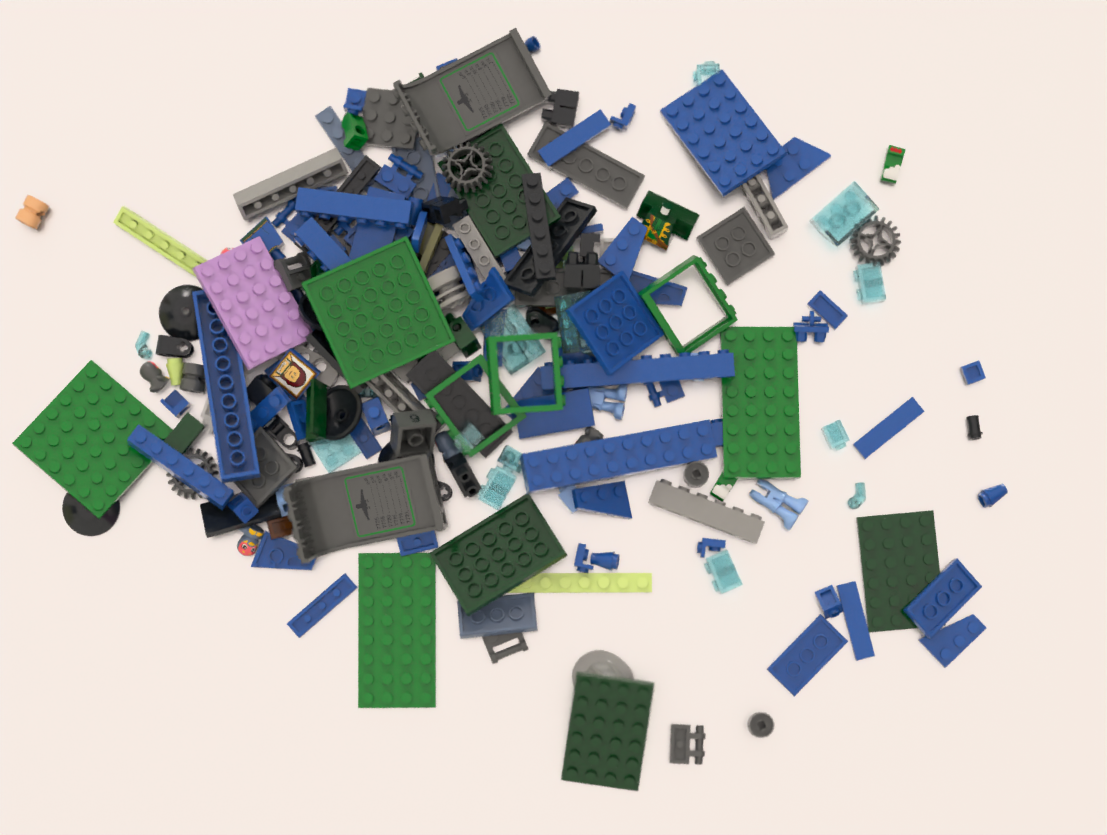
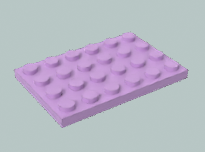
[192,236,313,370]

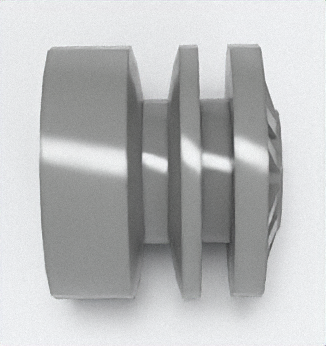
[427,265,471,311]

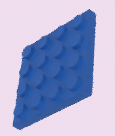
[565,270,665,376]

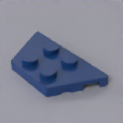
[766,137,831,200]

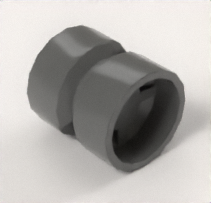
[179,362,205,394]
[683,461,709,488]
[747,712,774,738]

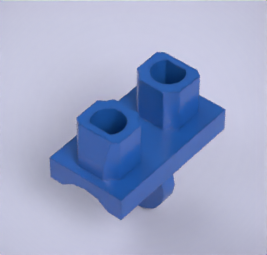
[793,311,829,342]

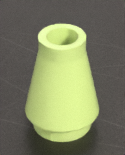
[166,357,185,385]

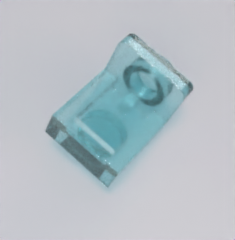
[693,61,720,86]
[497,445,522,473]

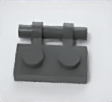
[669,724,706,765]

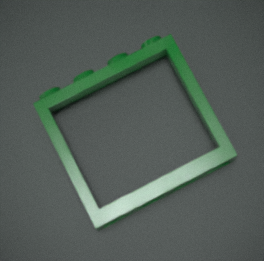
[638,255,738,357]
[485,332,566,415]
[424,354,527,458]

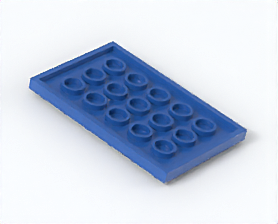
[660,69,787,197]

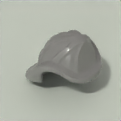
[572,650,634,686]

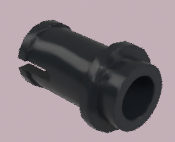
[966,415,983,440]
[297,442,316,467]

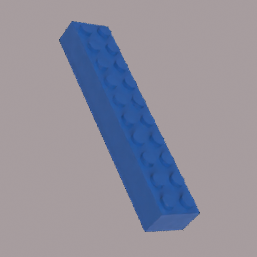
[192,290,260,483]
[519,419,717,494]

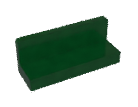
[636,191,700,240]
[306,378,327,443]
[163,412,205,455]

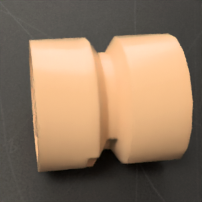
[15,195,50,230]

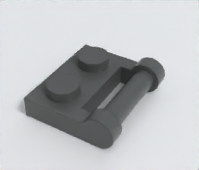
[274,252,312,292]
[482,632,529,664]

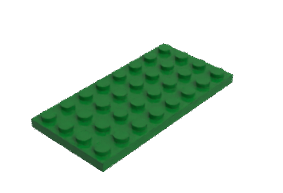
[720,327,801,479]
[358,553,436,708]

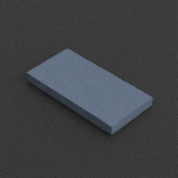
[392,137,440,211]
[457,593,537,639]

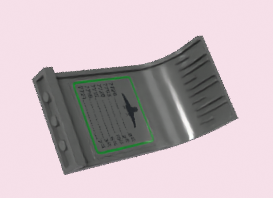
[392,28,552,155]
[283,451,448,564]

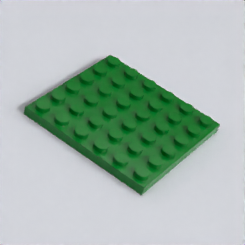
[301,236,456,389]
[12,360,173,520]

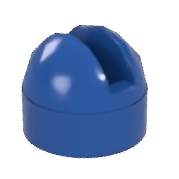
[525,36,540,53]

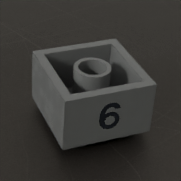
[390,409,437,457]

